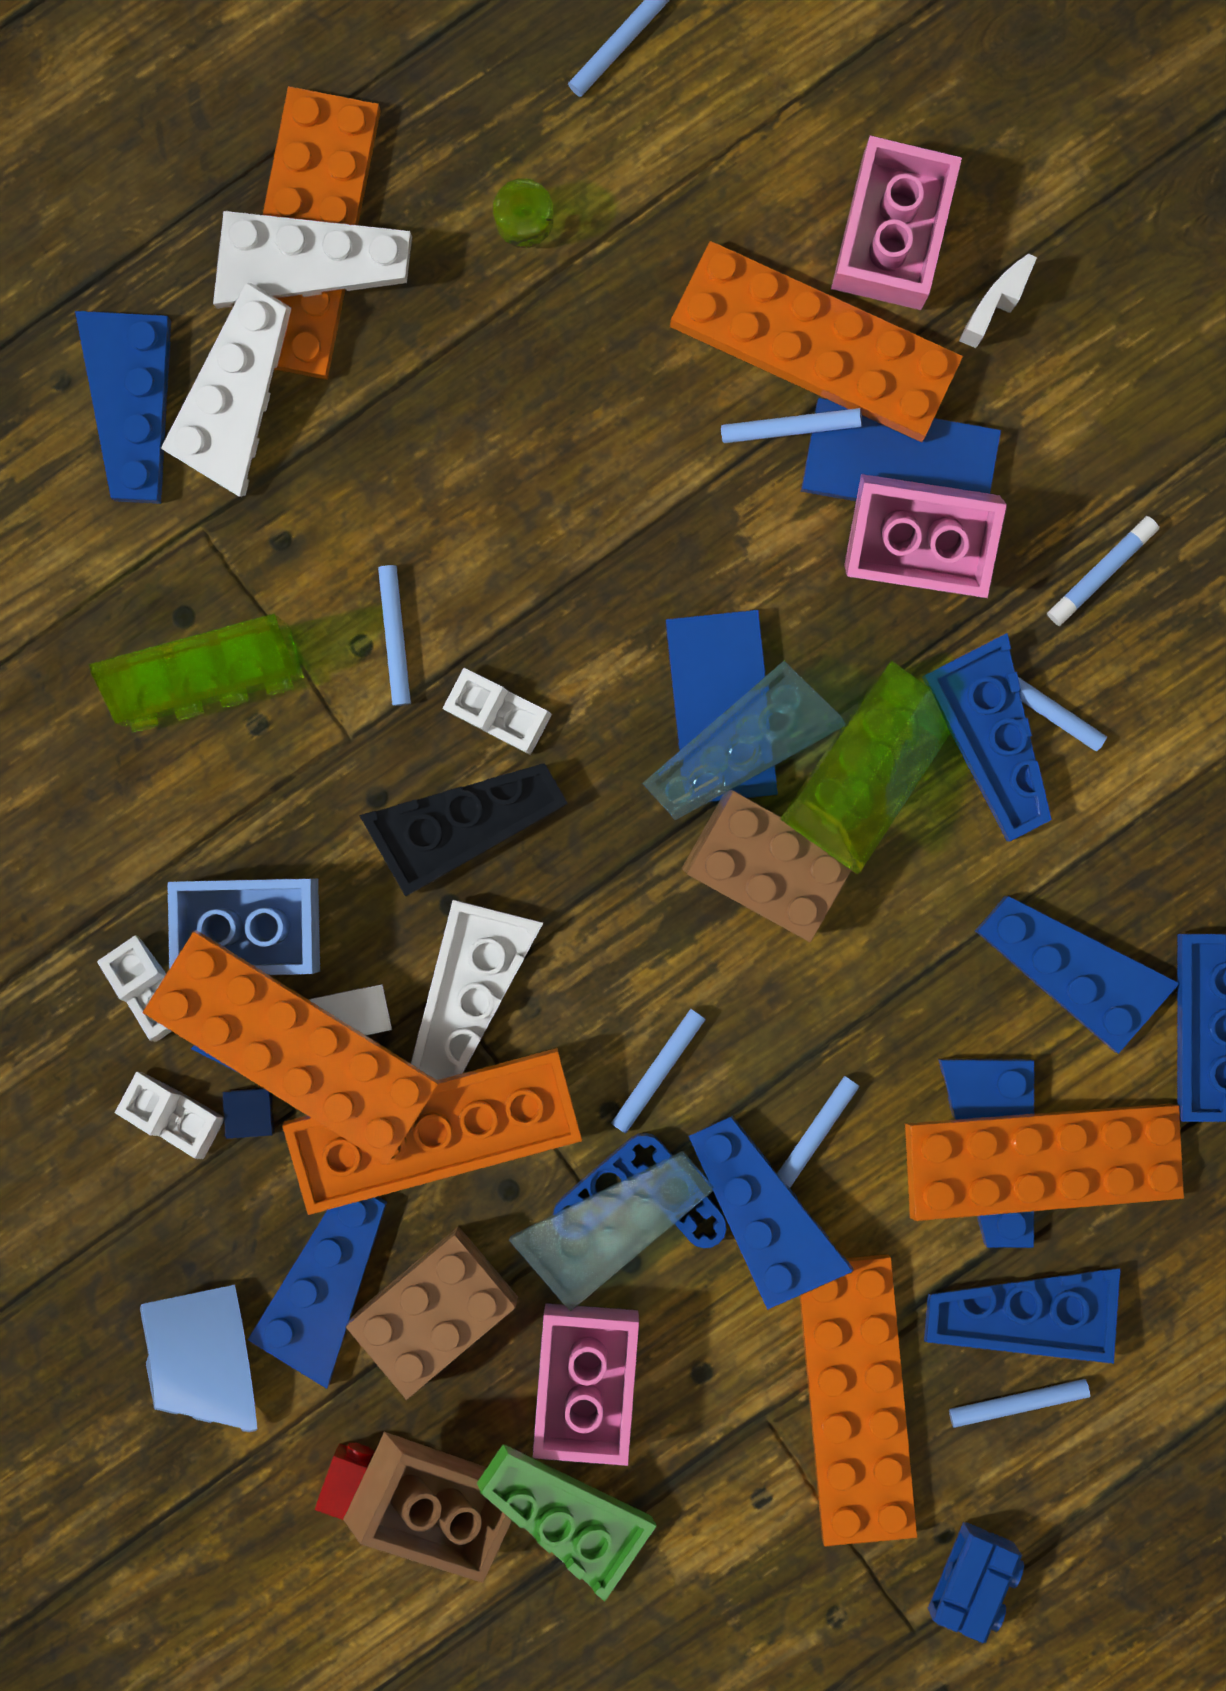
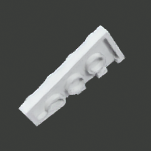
[213,211,412,309]
[161,283,292,497]
[411,900,543,1080]

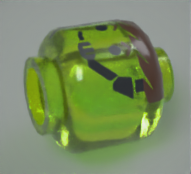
[493,178,554,248]

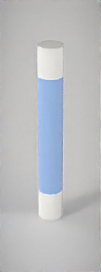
[1047,516,1160,626]

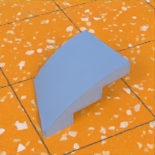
[140,1285,258,1432]

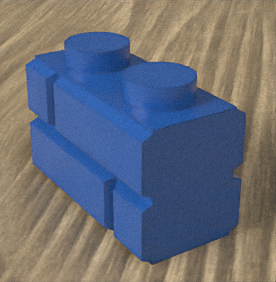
[928,1522,1024,1643]

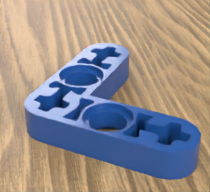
[553,1133,726,1248]

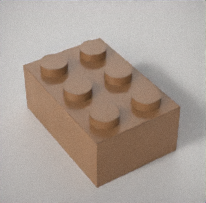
[682,788,857,942]
[346,1226,518,1400]
[343,1432,512,1583]

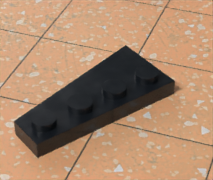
[359,763,568,896]

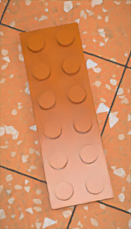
[263,86,381,380]
[670,241,963,443]
[142,930,439,1165]
[282,1048,582,1215]
[905,1104,1184,1221]
[799,1254,917,1546]

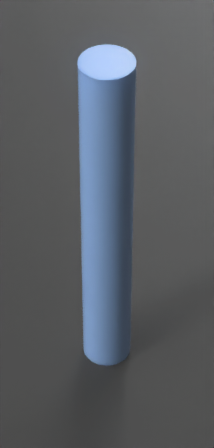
[568,0,670,97]
[721,408,862,443]
[378,565,411,706]
[1018,677,1107,752]
[611,1009,706,1133]
[777,1076,860,1188]
[949,1379,1090,1428]

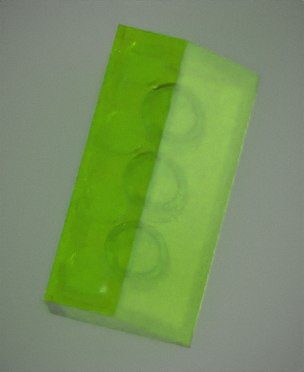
[89,613,304,732]
[780,660,951,874]

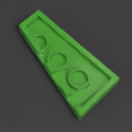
[477,1444,657,1602]

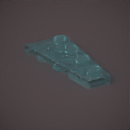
[643,661,846,820]
[509,1151,714,1312]

